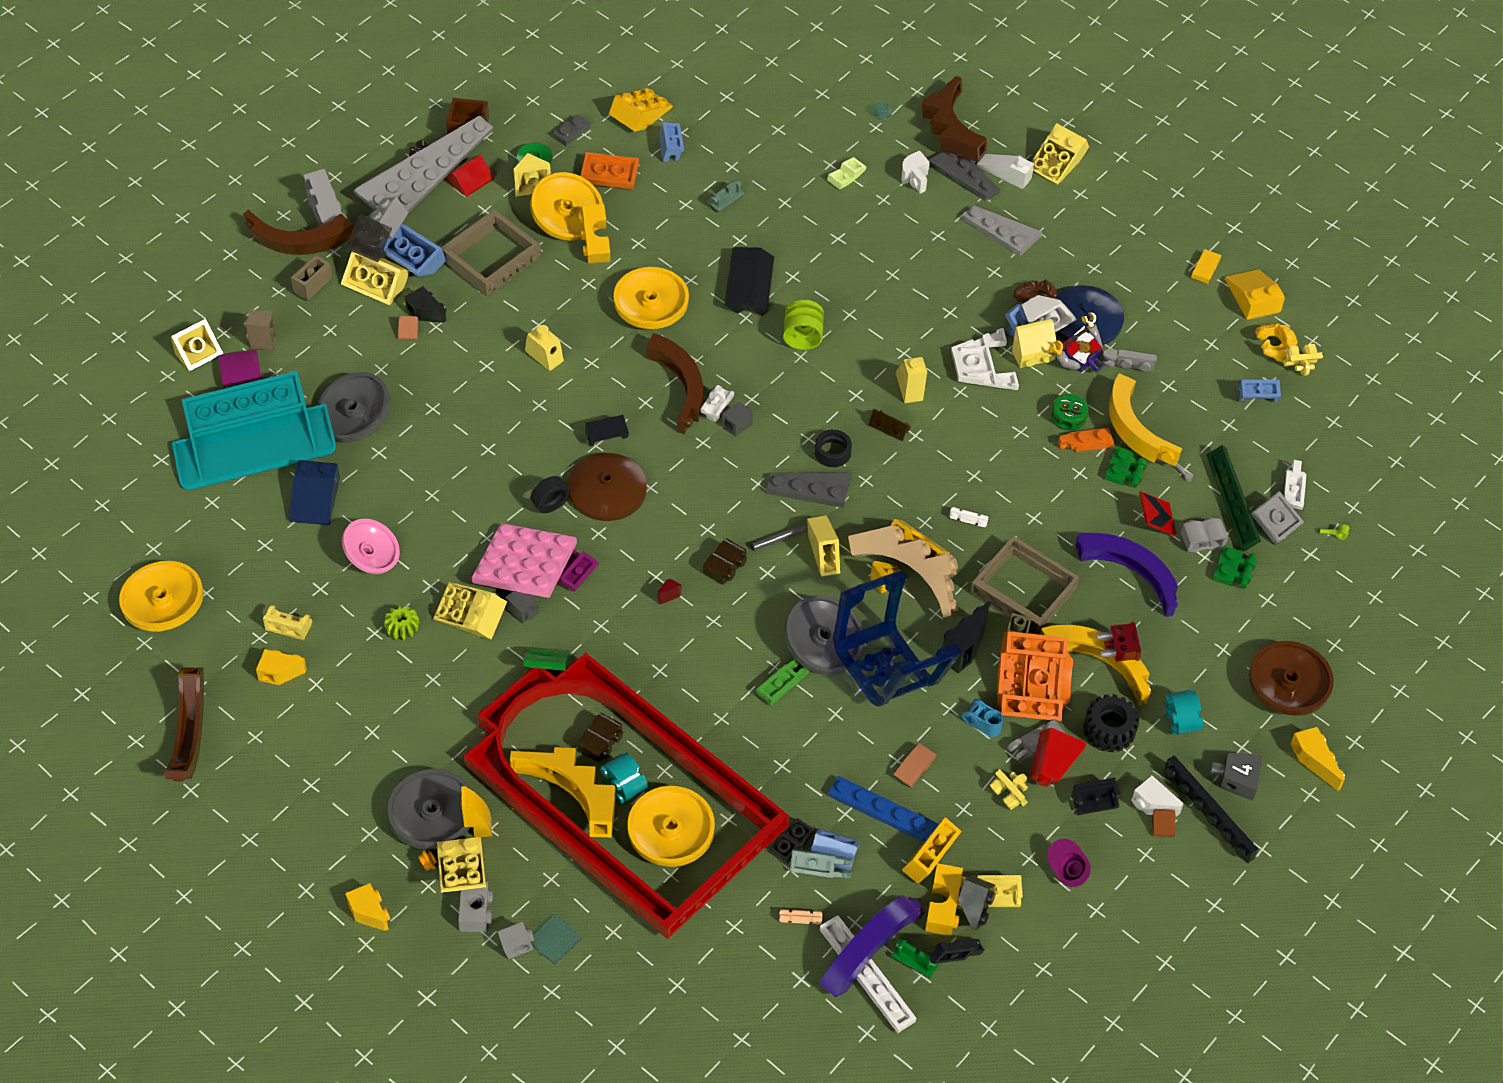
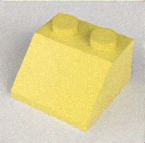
[1012,319,1056,368]

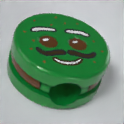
[1051,394,1089,431]

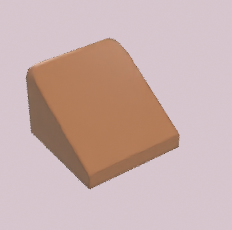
[398,316,419,340]

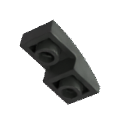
[769,818,815,863]

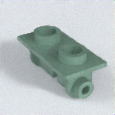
[706,180,745,212]

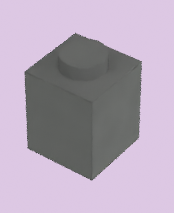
[722,401,753,437]
[505,591,538,624]

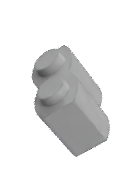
[1181,518,1228,552]

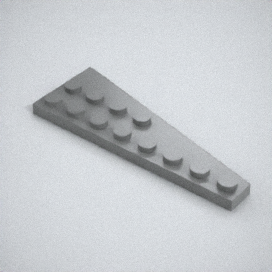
[354,116,493,213]

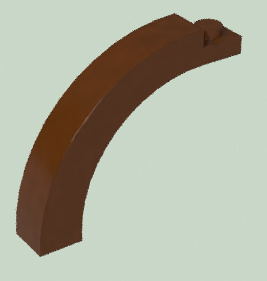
[243,209,357,255]
[647,333,703,434]
[165,667,204,782]

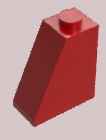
[1030,727,1087,787]

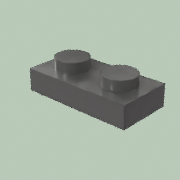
[553,114,590,146]

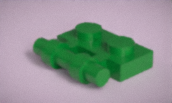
[1105,446,1148,488]
[1212,545,1257,589]

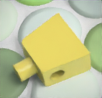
[525,325,564,371]

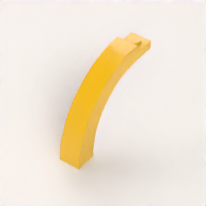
[1109,373,1182,466]
[1040,625,1151,706]

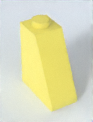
[896,357,927,403]
[807,515,840,577]

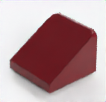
[658,578,682,605]

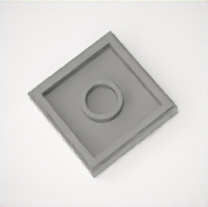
[1251,491,1304,545]

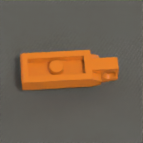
[1058,428,1114,452]

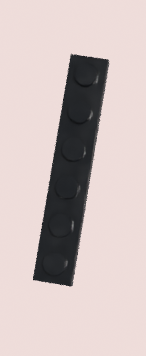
[1164,755,1258,863]

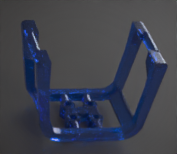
[833,570,961,707]

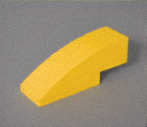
[461,786,492,837]

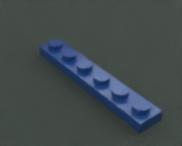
[828,776,939,842]

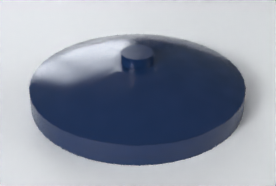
[1055,285,1124,345]

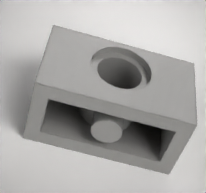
[458,882,493,932]

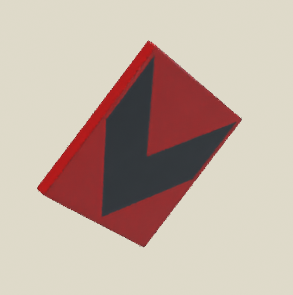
[1139,491,1176,536]

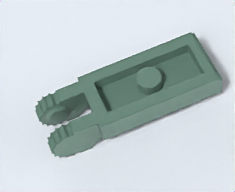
[790,849,853,878]

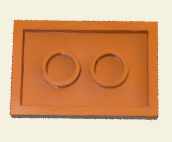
[580,152,639,190]

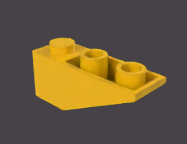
[1290,727,1345,791]

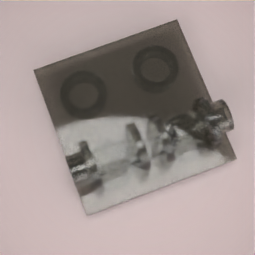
[345,214,392,263]

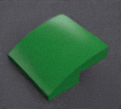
[524,647,570,670]

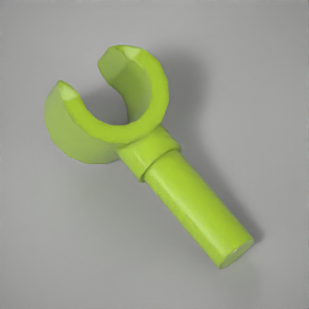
[1320,524,1349,540]

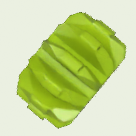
[384,605,420,641]

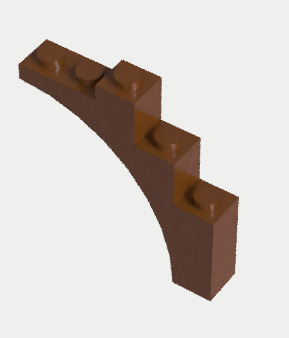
[921,76,987,162]

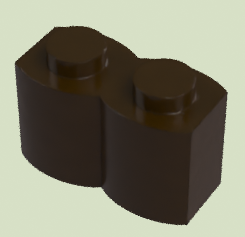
[703,538,747,585]
[578,712,624,763]

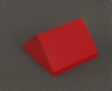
[444,155,494,197]

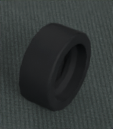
[814,429,852,467]
[530,476,570,513]

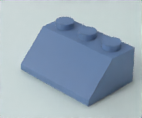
[376,223,446,276]

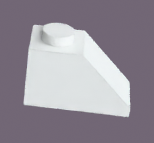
[1131,776,1184,816]

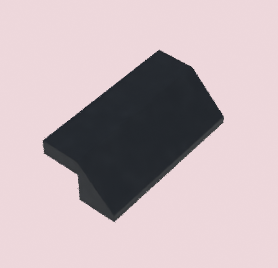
[724,247,774,316]

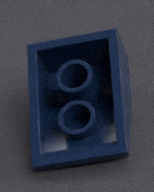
[289,460,340,525]

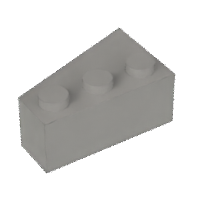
[303,169,347,226]

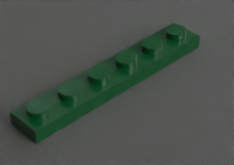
[1206,445,1261,551]

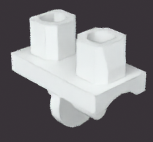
[701,385,734,422]

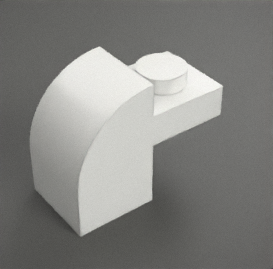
[901,151,930,194]

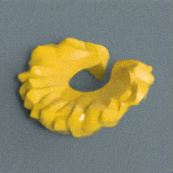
[1255,323,1298,362]

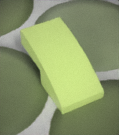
[827,157,866,190]

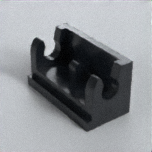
[585,415,629,446]
[1071,777,1120,815]

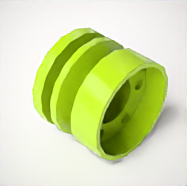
[783,300,824,350]

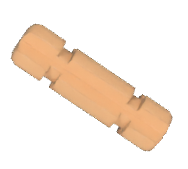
[779,909,822,924]

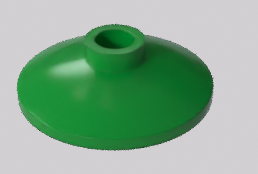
[517,143,553,164]

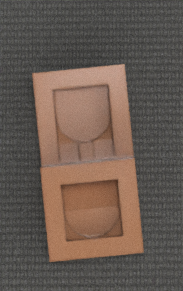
[894,743,937,788]

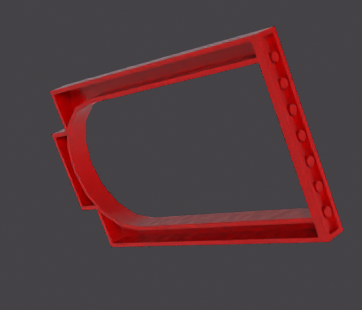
[464,653,789,939]

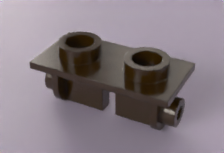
[869,409,911,441]

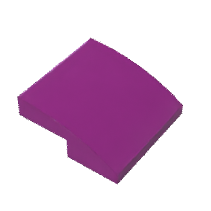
[218,349,262,387]
[557,550,599,592]

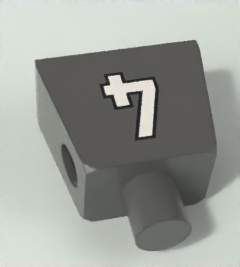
[1210,753,1262,800]

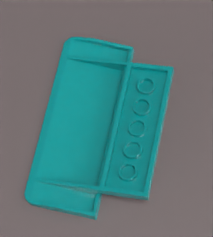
[172,371,336,490]

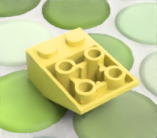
[1032,123,1089,185]
[433,582,507,639]
[437,837,486,893]

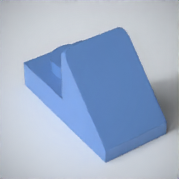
[1004,304,1030,339]

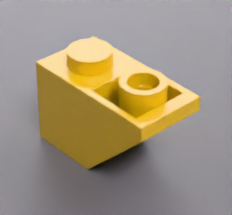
[256,649,307,685]
[345,883,390,931]

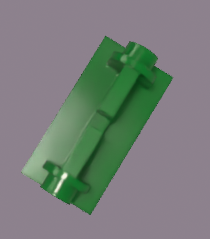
[891,939,940,978]

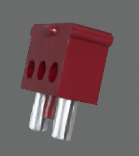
[1097,621,1141,662]

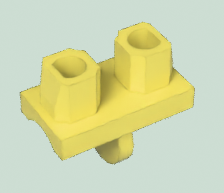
[1283,344,1323,376]
[990,769,1028,810]

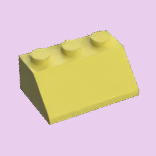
[341,249,410,305]

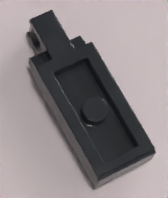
[928,939,985,964]

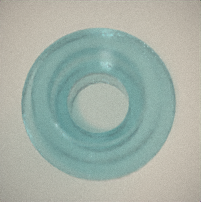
[874,102,891,118]

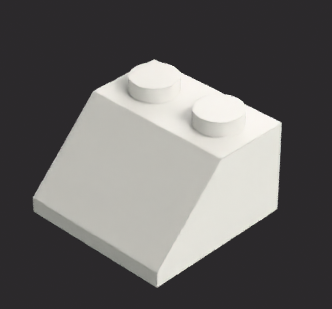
[1022,295,1077,332]

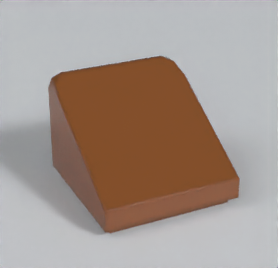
[1151,810,1175,837]

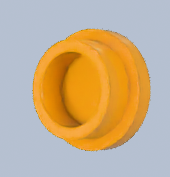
[418,850,437,871]

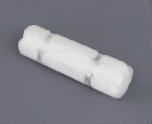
[949,507,988,527]

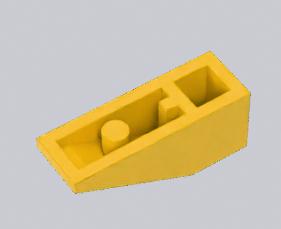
[902,817,962,884]

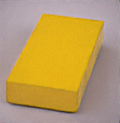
[1191,249,1222,284]

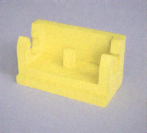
[263,605,312,640]
[977,875,1022,907]

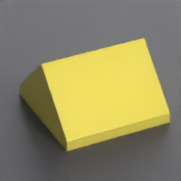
[514,153,551,197]
[171,319,223,371]

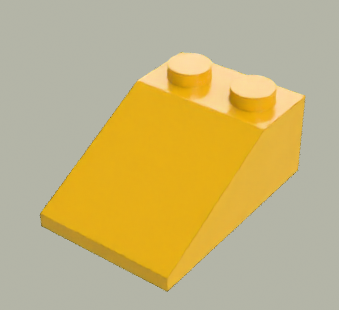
[1225,269,1285,320]

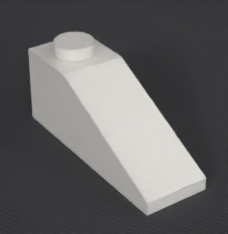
[977,154,1034,189]

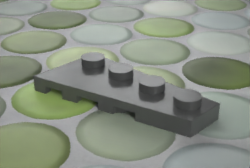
[928,151,1000,201]
[766,472,851,508]

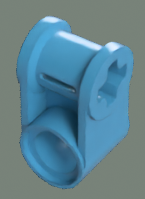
[962,699,1003,737]

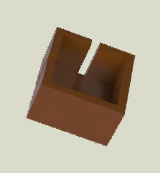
[446,98,489,142]

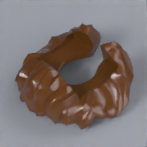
[1013,279,1057,303]

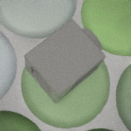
[498,922,535,959]

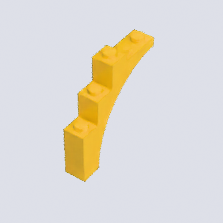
[510,747,615,838]

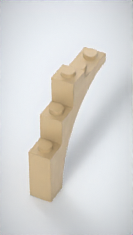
[848,525,958,618]

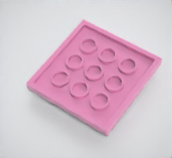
[472,523,577,598]

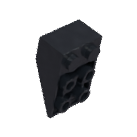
[941,602,990,674]

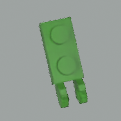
[756,659,810,706]

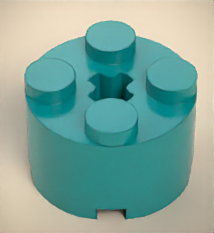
[1164,689,1204,735]
[600,752,648,804]

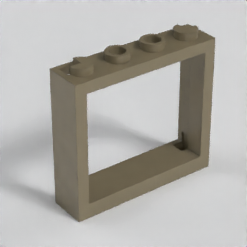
[441,209,541,296]
[970,536,1080,635]

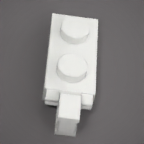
[1283,460,1306,510]

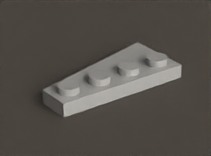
[962,205,1042,257]

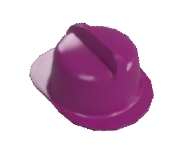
[1047,839,1091,887]

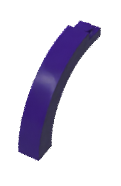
[1075,533,1178,617]
[819,895,926,997]

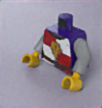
[1049,313,1104,373]

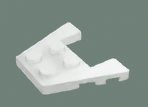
[951,328,1019,390]

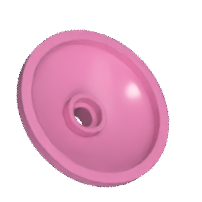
[342,519,400,574]

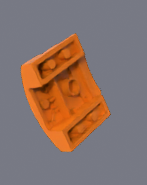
[997,632,1074,721]

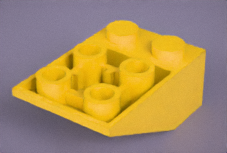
[609,88,673,131]

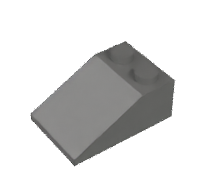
[351,197,408,245]

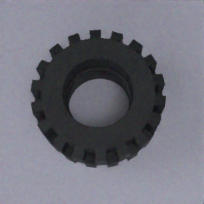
[1083,694,1140,752]

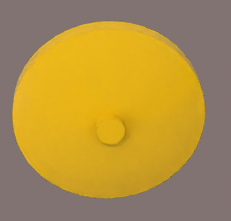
[530,172,603,241]
[614,267,689,329]
[119,561,204,631]
[628,786,715,867]

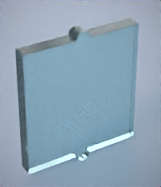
[531,915,582,965]

